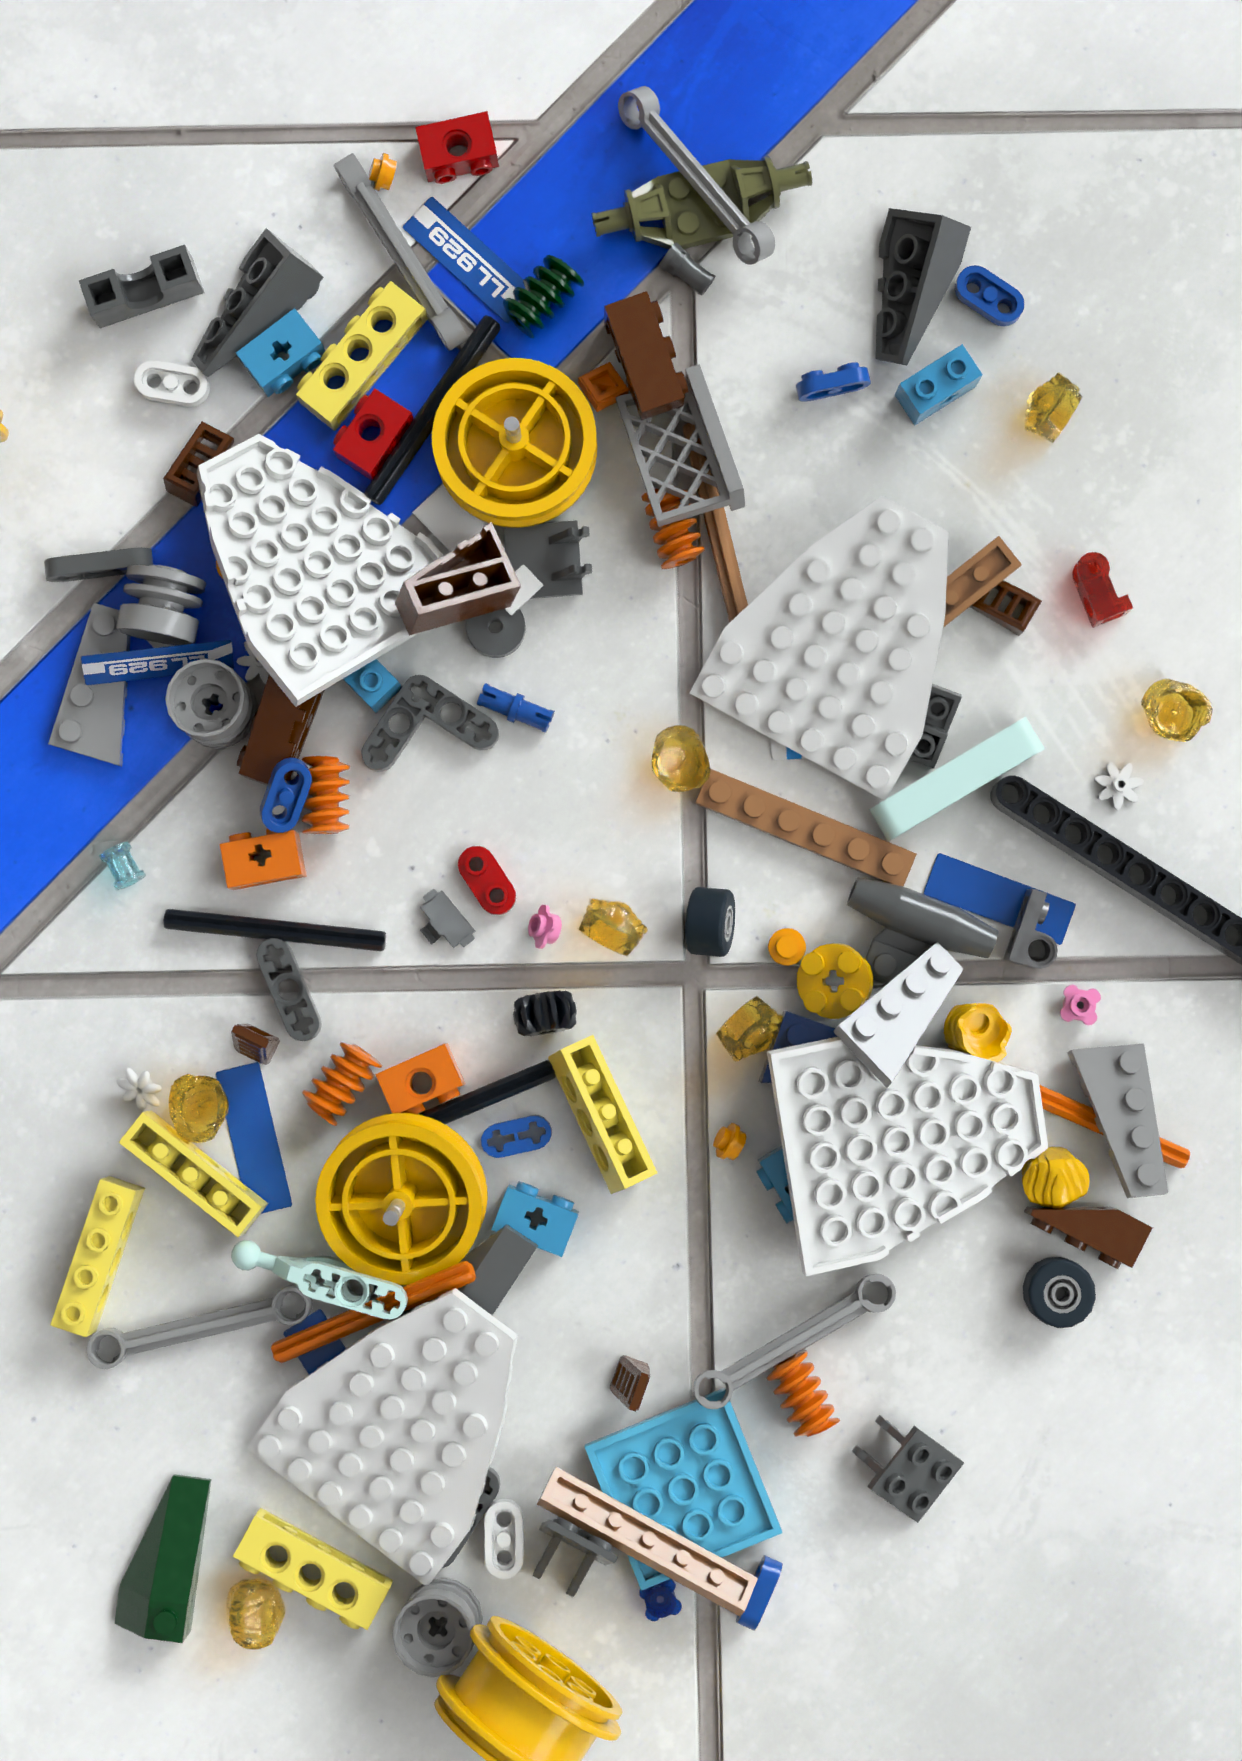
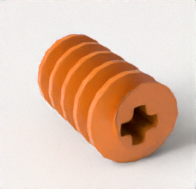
[641,486,705,569]
[301,756,350,834]
[302,1042,383,1126]
[766,1350,840,1437]

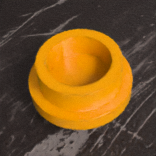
[368,153,397,191]
[768,928,806,966]
[713,1123,746,1160]

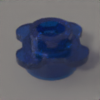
[639,1579,682,1621]

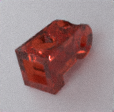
[1072,552,1133,628]

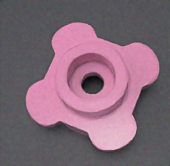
[528,905,562,949]
[1060,985,1101,1025]

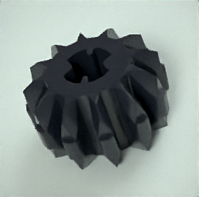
[513,990,577,1036]

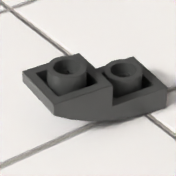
[909,684,962,768]

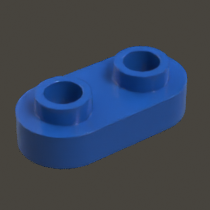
[955,265,1024,326]
[796,362,871,402]
[260,758,312,833]

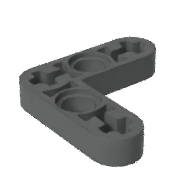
[362,675,499,772]

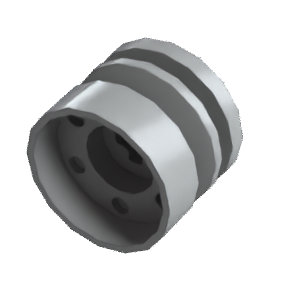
[116,565,206,645]
[165,659,258,749]
[392,1578,483,1677]

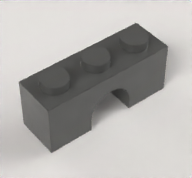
[79,244,205,328]

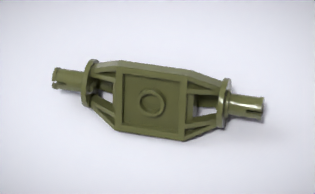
[591,156,812,249]

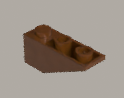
[1024,1207,1153,1269]

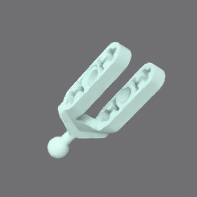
[231,1240,408,1320]

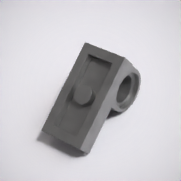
[1003,889,1058,969]

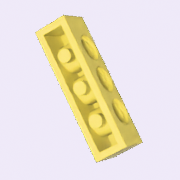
[296,281,428,431]
[548,1035,657,1194]
[119,1110,269,1237]
[50,1176,145,1337]
[233,1508,393,1630]

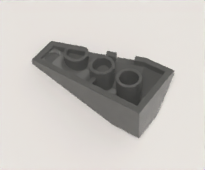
[875,208,971,366]
[191,228,324,377]
[401,1224,538,1316]

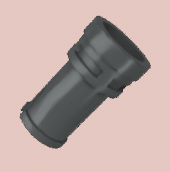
[659,242,716,296]

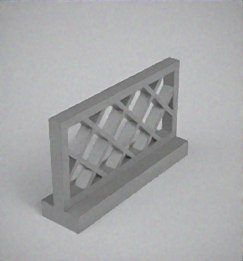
[616,364,745,527]

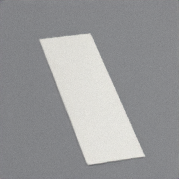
[412,484,544,616]

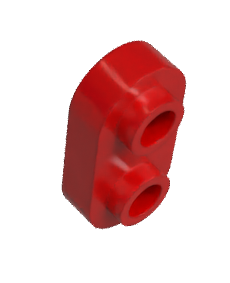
[458,846,516,915]

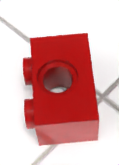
[415,111,499,184]
[333,388,414,481]

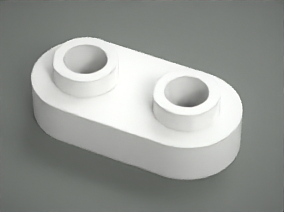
[134,360,210,407]
[484,1499,524,1579]

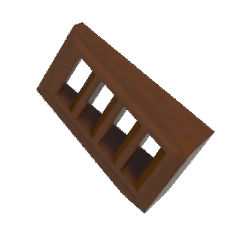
[163,421,234,507]
[970,580,1042,636]
[231,1024,280,1065]
[610,1355,650,1412]

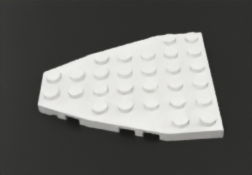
[197,434,444,707]
[690,496,949,800]
[767,1037,1048,1276]
[246,1288,518,1586]

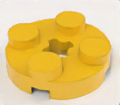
[797,943,873,1019]

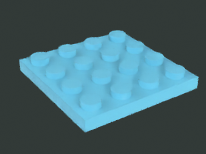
[584,1388,783,1591]

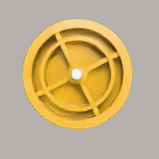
[432,358,597,528]
[315,1113,488,1285]

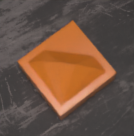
[578,362,629,412]

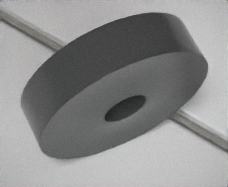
[466,609,526,658]

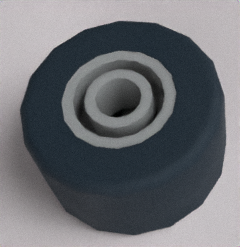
[685,887,735,957]
[1023,1257,1096,1328]

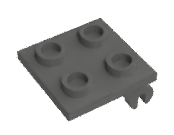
[504,520,592,599]
[852,1415,964,1523]
[532,1517,618,1597]

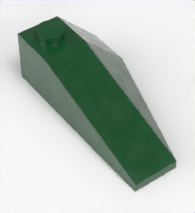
[114,1474,212,1643]

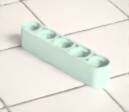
[869,717,1045,842]

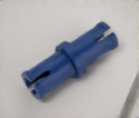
[477,683,555,733]

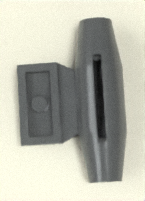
[847,877,999,985]

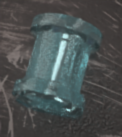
[99,842,146,890]

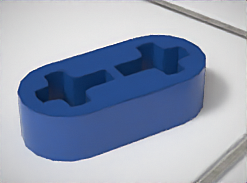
[481,1115,552,1158]
[736,1555,783,1631]

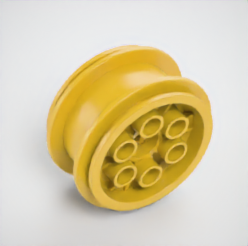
[434,1616,623,1761]

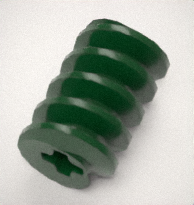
[503,255,584,338]

